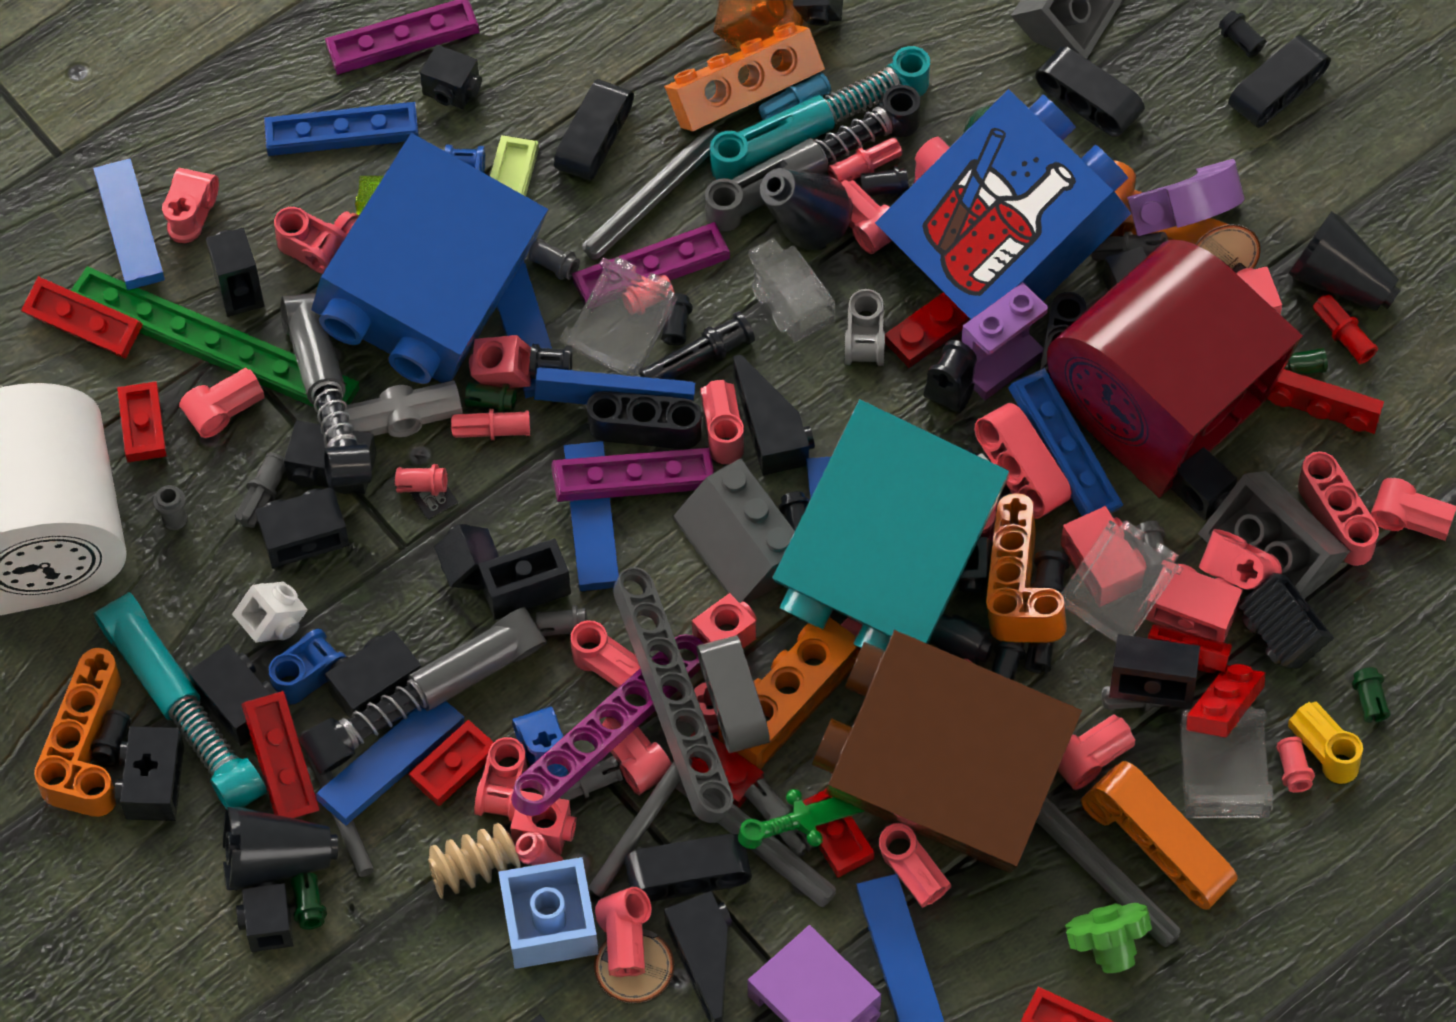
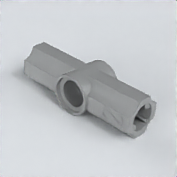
[343,380,463,437]

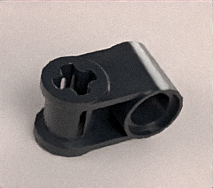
[924,340,977,413]

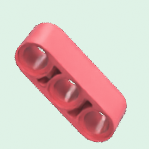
[974,403,1072,519]
[1298,451,1379,566]

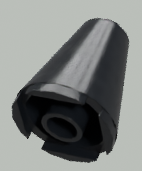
[760,168,853,250]
[1288,211,1401,311]
[223,806,338,891]

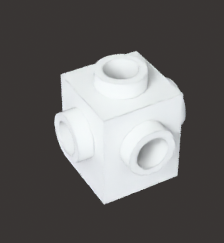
[232,582,308,643]

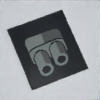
[409,486,459,520]

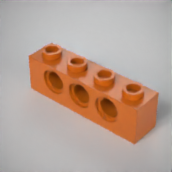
[664,22,825,131]
[718,617,861,769]

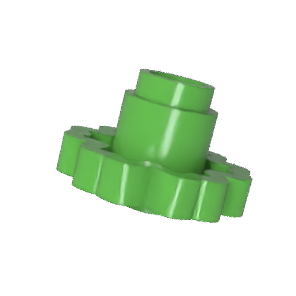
[1065,903,1152,973]

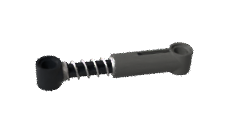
[705,85,920,231]
[280,293,372,488]
[299,607,546,775]

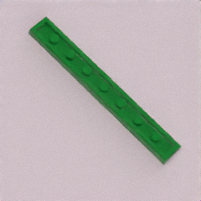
[71,266,360,409]

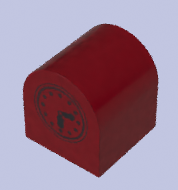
[1047,240,1303,499]

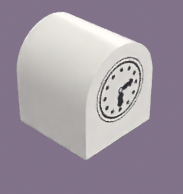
[0,383,127,615]

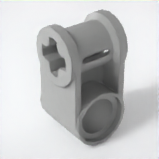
[844,289,885,366]

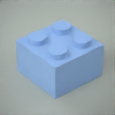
[499,857,598,969]

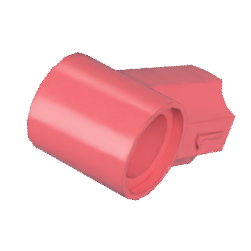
[842,180,892,254]
[179,368,265,438]
[700,380,744,464]
[1371,478,1456,541]
[571,620,640,688]
[1057,714,1136,790]
[602,717,672,795]
[879,823,951,908]
[595,887,652,977]

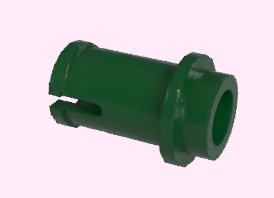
[1284,348,1328,375]
[465,381,517,413]
[1351,667,1391,723]
[291,873,327,930]

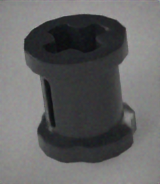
[529,343,573,379]

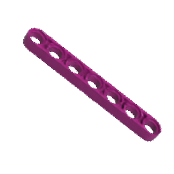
[511,634,704,816]

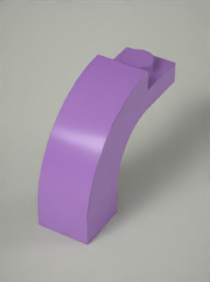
[1127,159,1245,236]

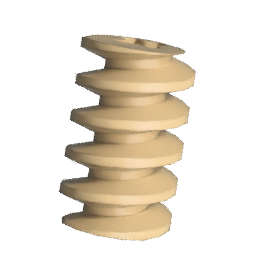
[428,823,521,899]

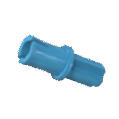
[758,72,832,120]

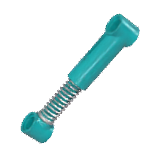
[710,46,930,180]
[93,592,267,809]

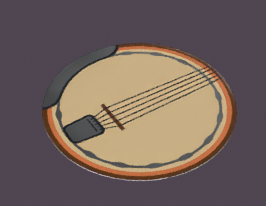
[1195,225,1261,273]
[594,929,675,1003]

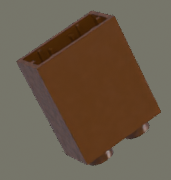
[812,630,1082,873]

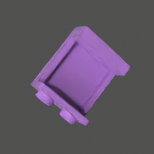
[962,282,1048,400]
[748,925,881,1022]

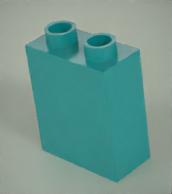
[772,399,1009,650]

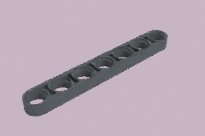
[613,567,733,823]

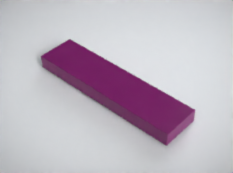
[325,0,479,75]
[572,222,730,311]
[551,448,714,502]

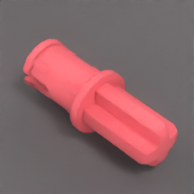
[828,138,902,183]
[451,409,530,441]

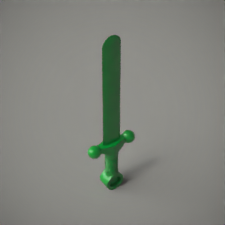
[738,789,864,849]

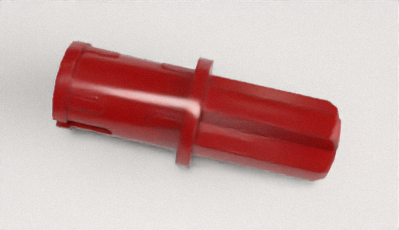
[1313,294,1378,364]

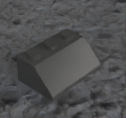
[1011,0,1122,59]
[673,458,795,604]
[1198,471,1351,599]

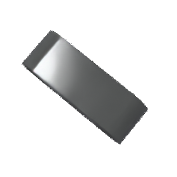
[697,635,770,753]

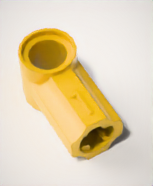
[1288,701,1363,784]

